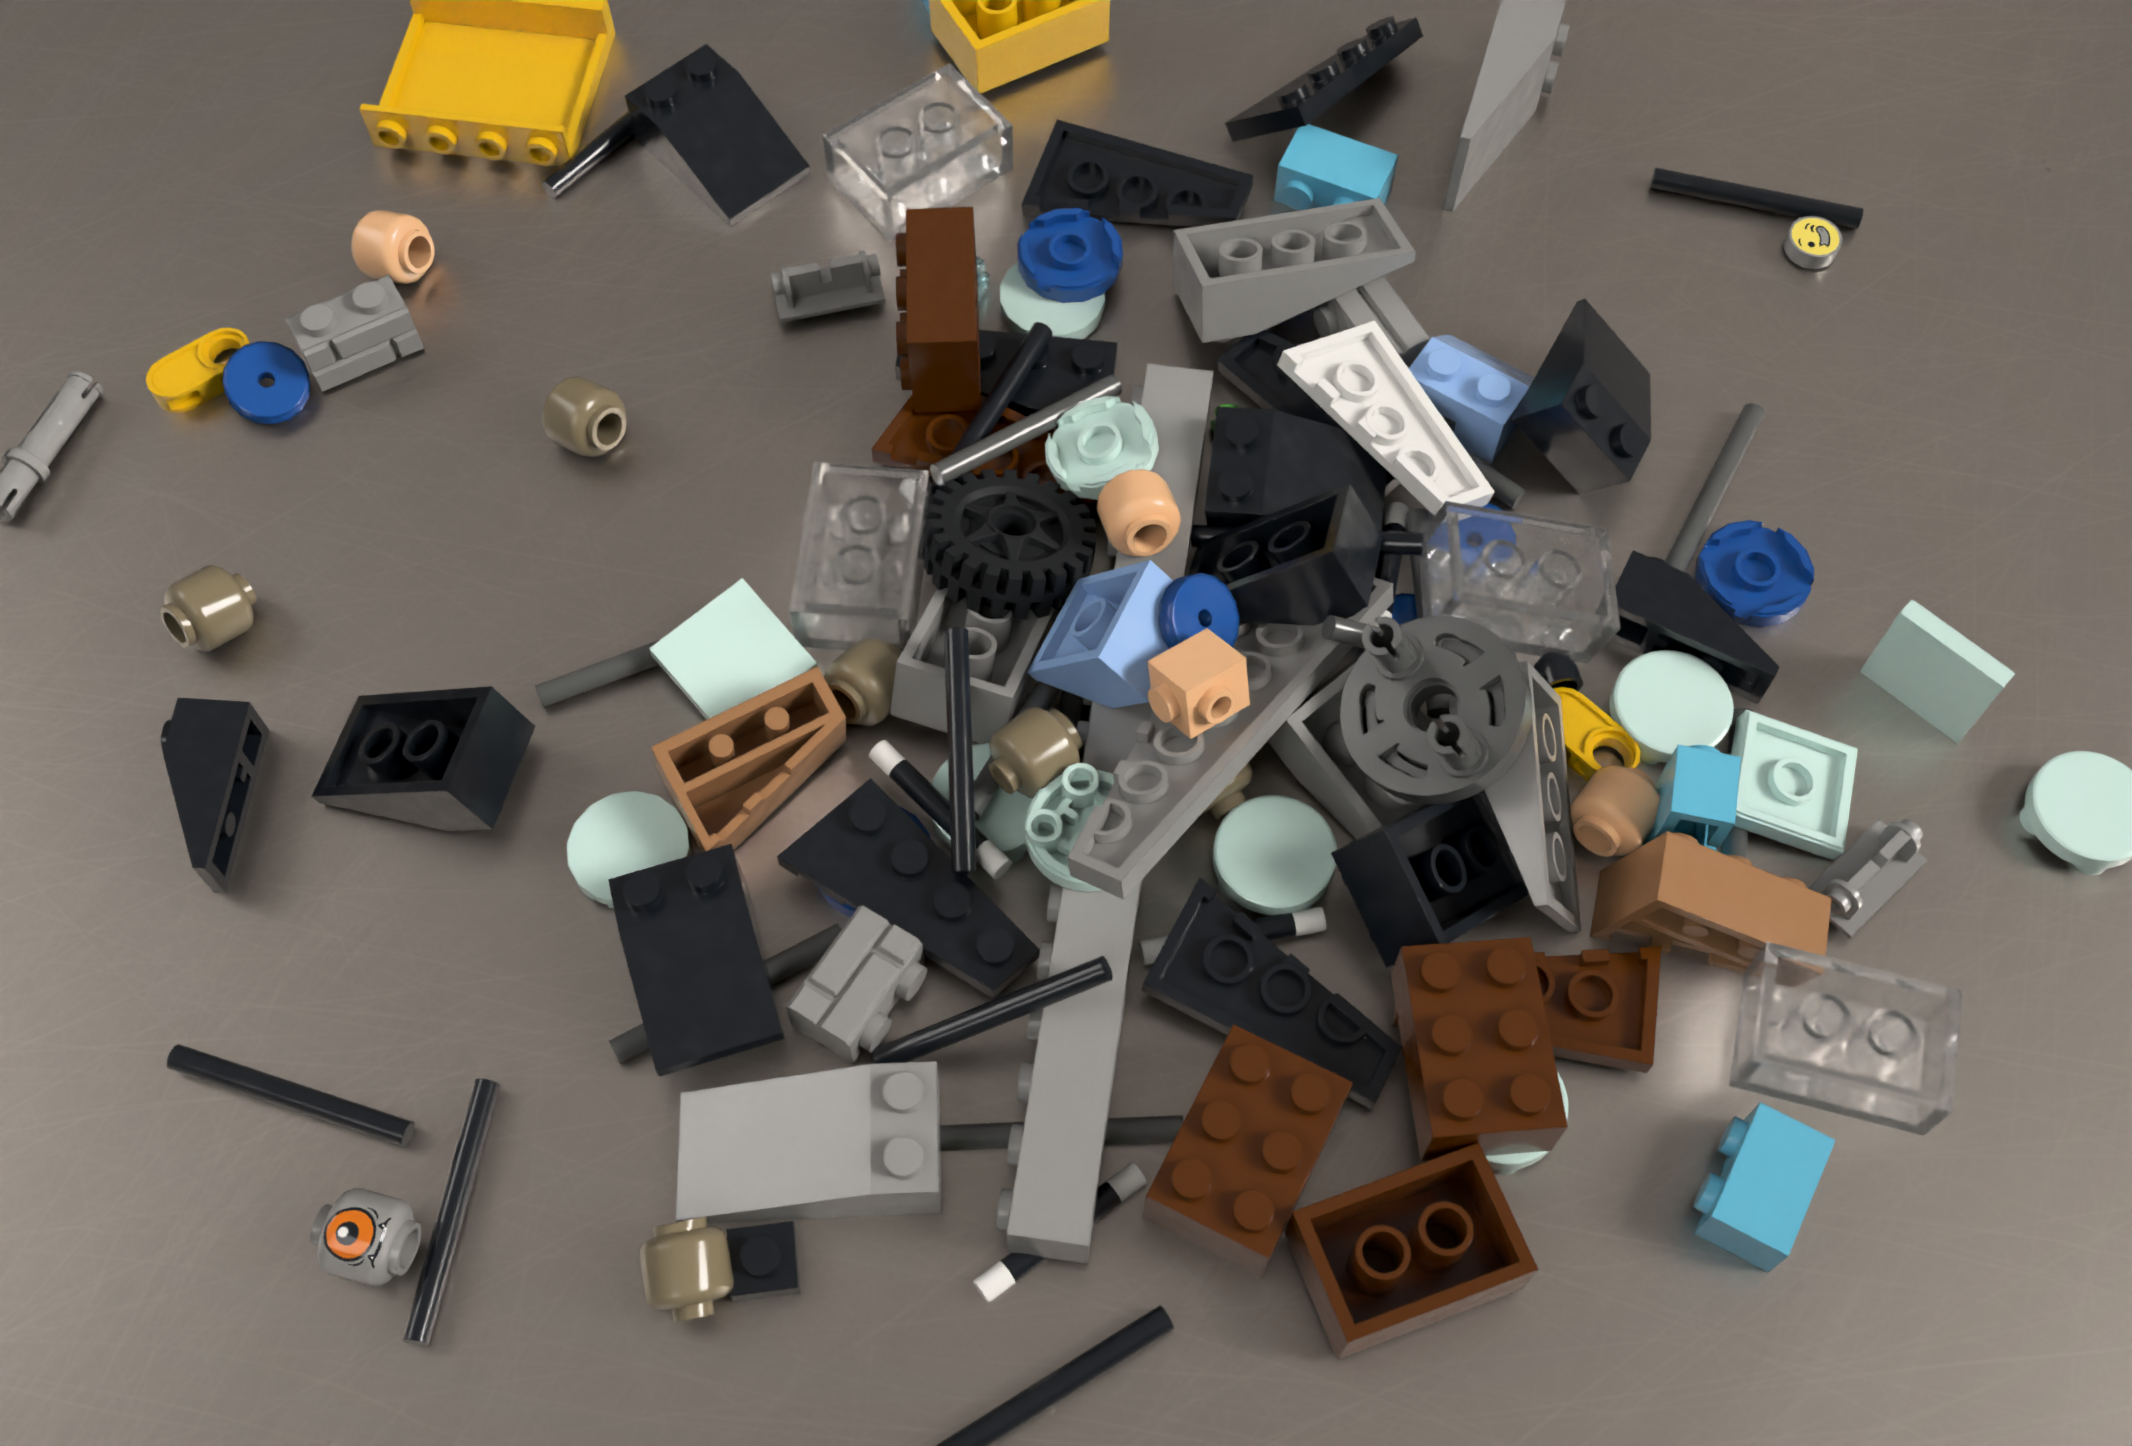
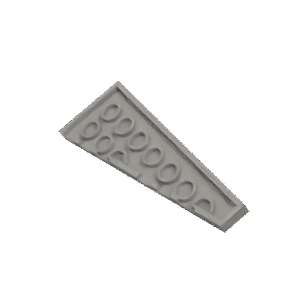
[1067,577,1393,900]

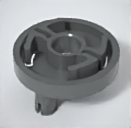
[1340,616,1533,805]

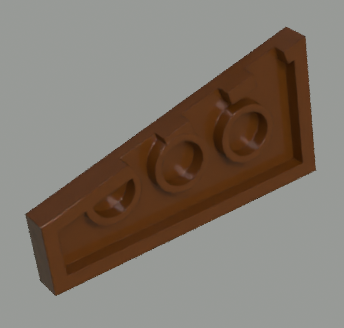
[871,394,1098,515]
[1392,946,1662,1073]

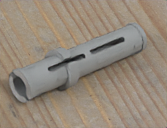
[0,370,103,521]

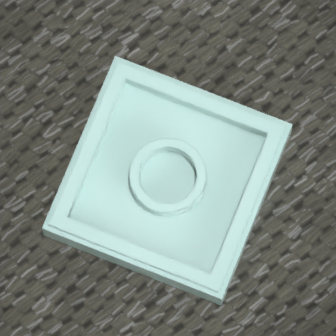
[649,578,817,720]
[1859,599,2015,744]
[1731,709,1858,861]

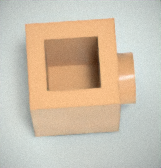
[1147,628,1250,739]

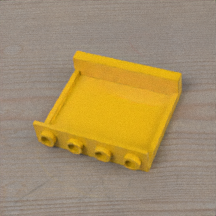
[359,0,615,167]

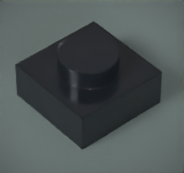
[726,1221,801,1302]

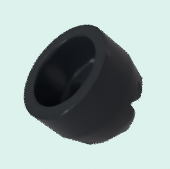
[1533,651,1583,691]

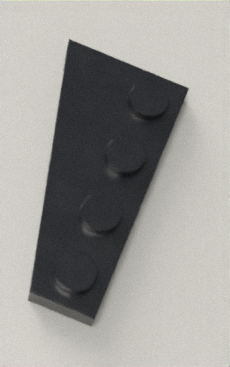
[777,778,1040,999]
[1141,877,1402,1109]

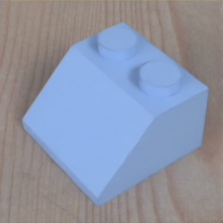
[1409,334,1534,464]
[1027,560,1173,709]

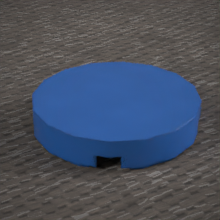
[1017,208,1123,303]
[1695,520,1814,628]

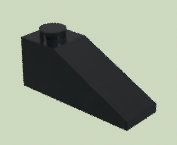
[1595,550,1779,704]
[161,698,269,893]

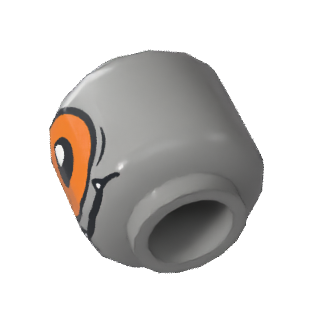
[311,1188,422,1287]

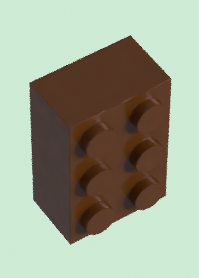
[896,207,981,413]
[1391,937,1568,1161]
[1143,1024,1353,1279]
[1284,1142,1539,1360]

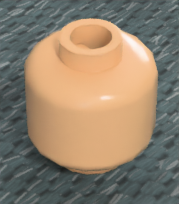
[351,210,435,285]
[1097,469,1181,557]
[1570,765,1660,857]

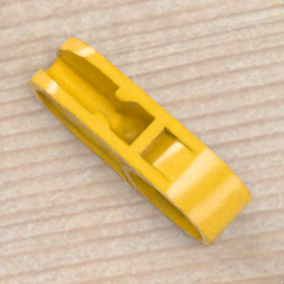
[146,327,251,413]
[1553,687,1641,782]

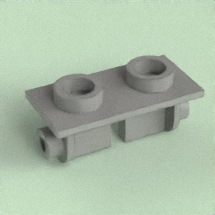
[770,250,886,323]
[1809,819,1927,938]

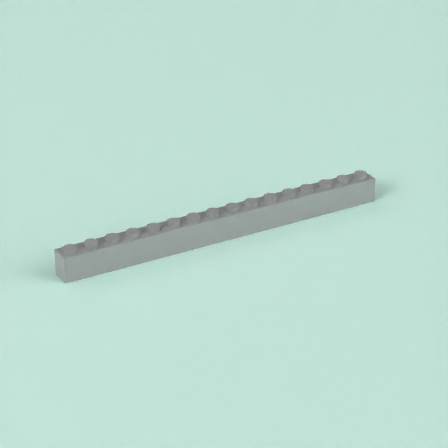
[996,363,1213,1264]

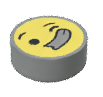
[1784,216,1842,269]

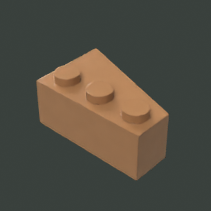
[651,666,846,852]
[1590,831,1832,983]

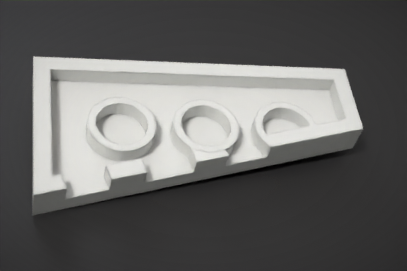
[1277,321,1495,522]

